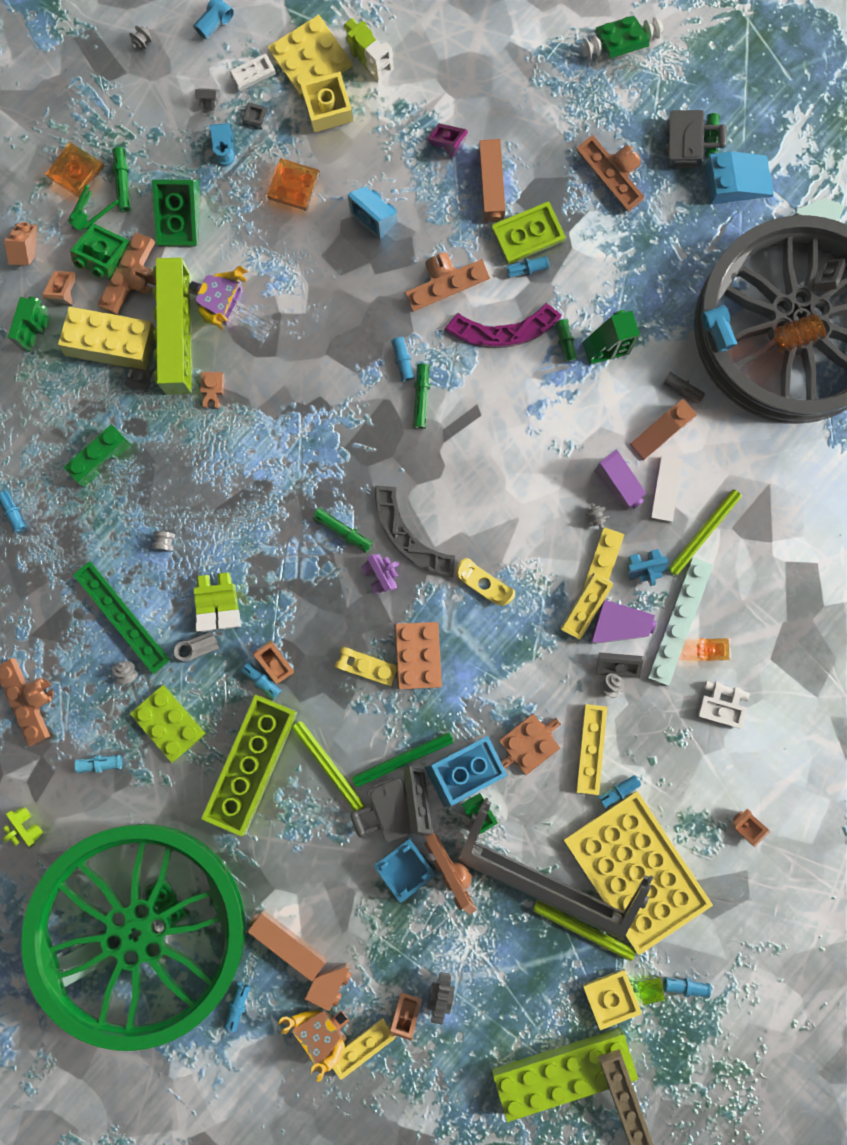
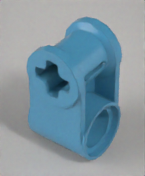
[209,123,234,166]

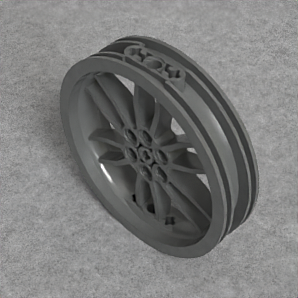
[694,215,847,424]

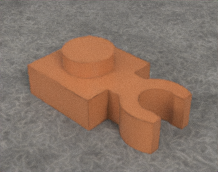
[201,372,224,409]

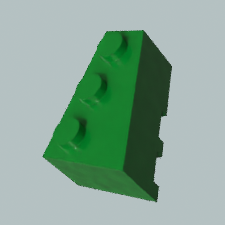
[582,310,640,366]

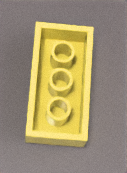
[58,307,155,370]

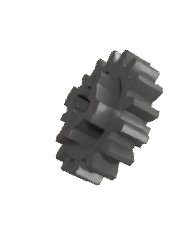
[427,972,455,1025]

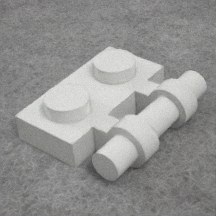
[697,681,750,729]

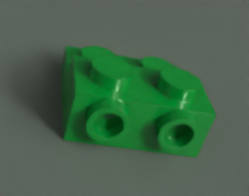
[70,223,130,279]
[8,296,50,352]

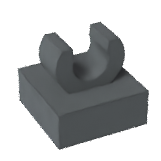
[195,88,220,110]
[125,367,153,392]

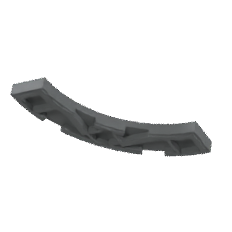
[375,485,455,578]

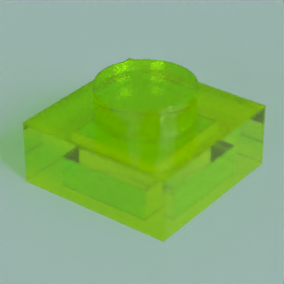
[637,976,665,1005]

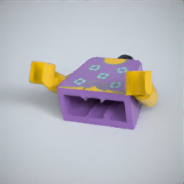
[188,266,249,330]

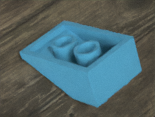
[705,151,774,204]
[424,736,508,807]

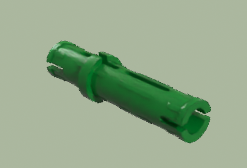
[112,147,131,212]
[413,363,431,429]
[312,508,373,553]

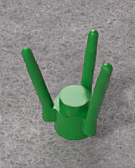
[67,185,119,231]

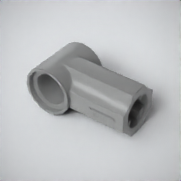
[174,631,220,663]

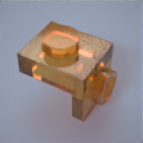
[696,638,732,661]

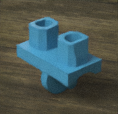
[627,549,669,586]

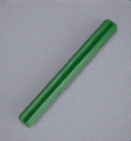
[352,733,454,787]

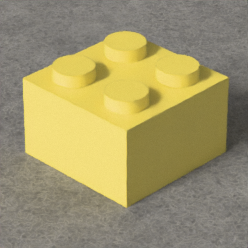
[300,72,353,133]

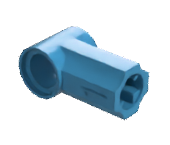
[193,0,234,39]
[702,305,737,352]

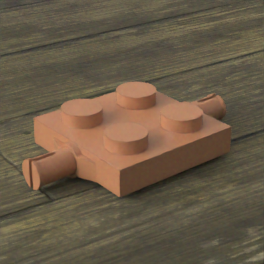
[499,713,561,775]

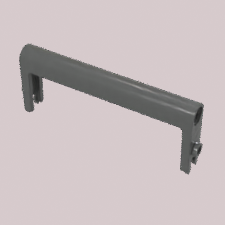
[458,797,654,940]

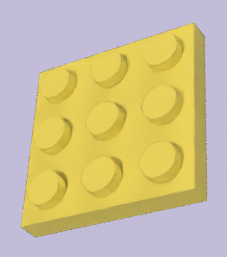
[268,15,353,99]

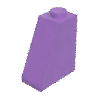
[594,449,646,510]
[590,600,657,644]

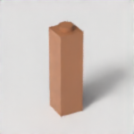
[479,139,506,222]
[248,910,327,982]

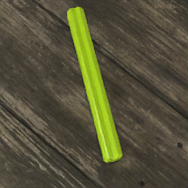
[668,489,742,576]
[292,721,365,811]
[533,900,636,961]

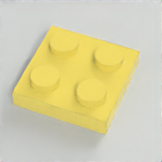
[583,969,642,1030]

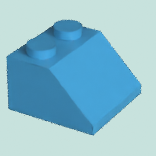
[348,186,397,239]

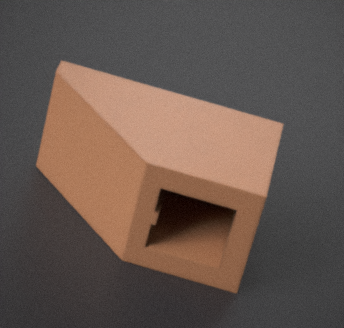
[4,222,38,265]
[305,963,352,1011]

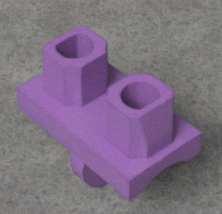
[361,554,400,594]

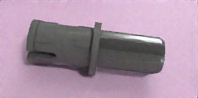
[663,371,705,403]

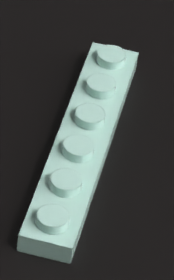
[647,557,713,686]

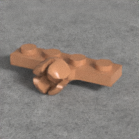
[576,134,645,213]
[97,233,156,315]
[405,252,490,312]
[0,658,54,747]
[424,832,477,915]

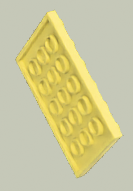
[563,791,713,955]

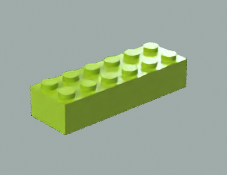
[153,257,192,395]
[201,695,298,837]
[492,1028,639,1122]

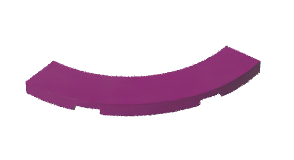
[445,303,563,348]

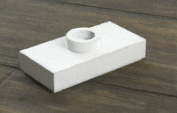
[229,53,276,92]

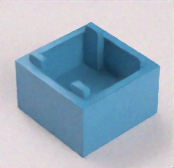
[374,837,436,903]

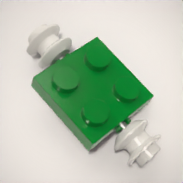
[581,15,663,60]

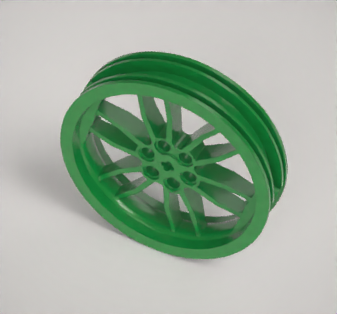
[21,824,246,1051]

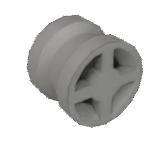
[151,531,175,552]

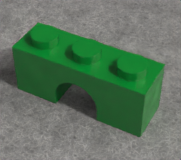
[63,424,132,487]

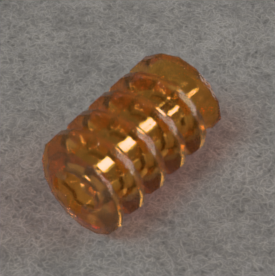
[774,314,826,353]

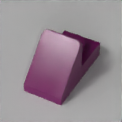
[427,123,468,159]

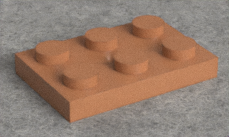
[394,622,442,690]

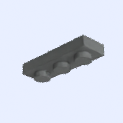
[403,767,433,837]

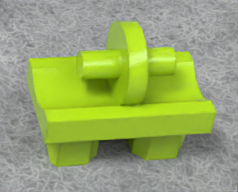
[2,807,43,849]

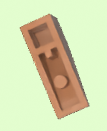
[630,399,697,460]

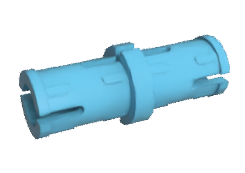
[75,755,122,774]

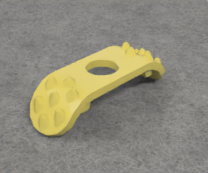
[456,558,515,606]

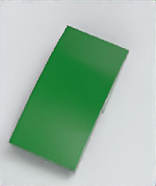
[145,879,189,926]

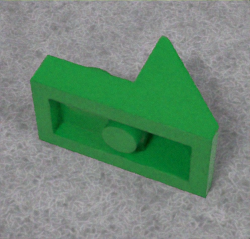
[461,793,498,835]

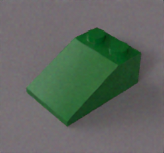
[152,179,201,246]

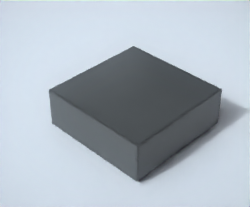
[242,102,268,130]

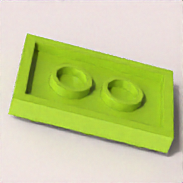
[491,201,566,265]
[130,685,207,763]

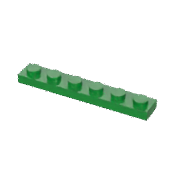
[73,561,172,674]

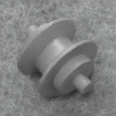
[129,25,152,49]
[585,504,609,529]
[113,661,137,684]
[600,673,625,698]

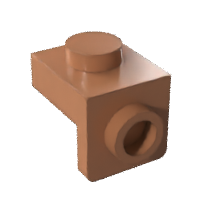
[732,809,770,848]

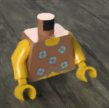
[277,1010,350,1082]

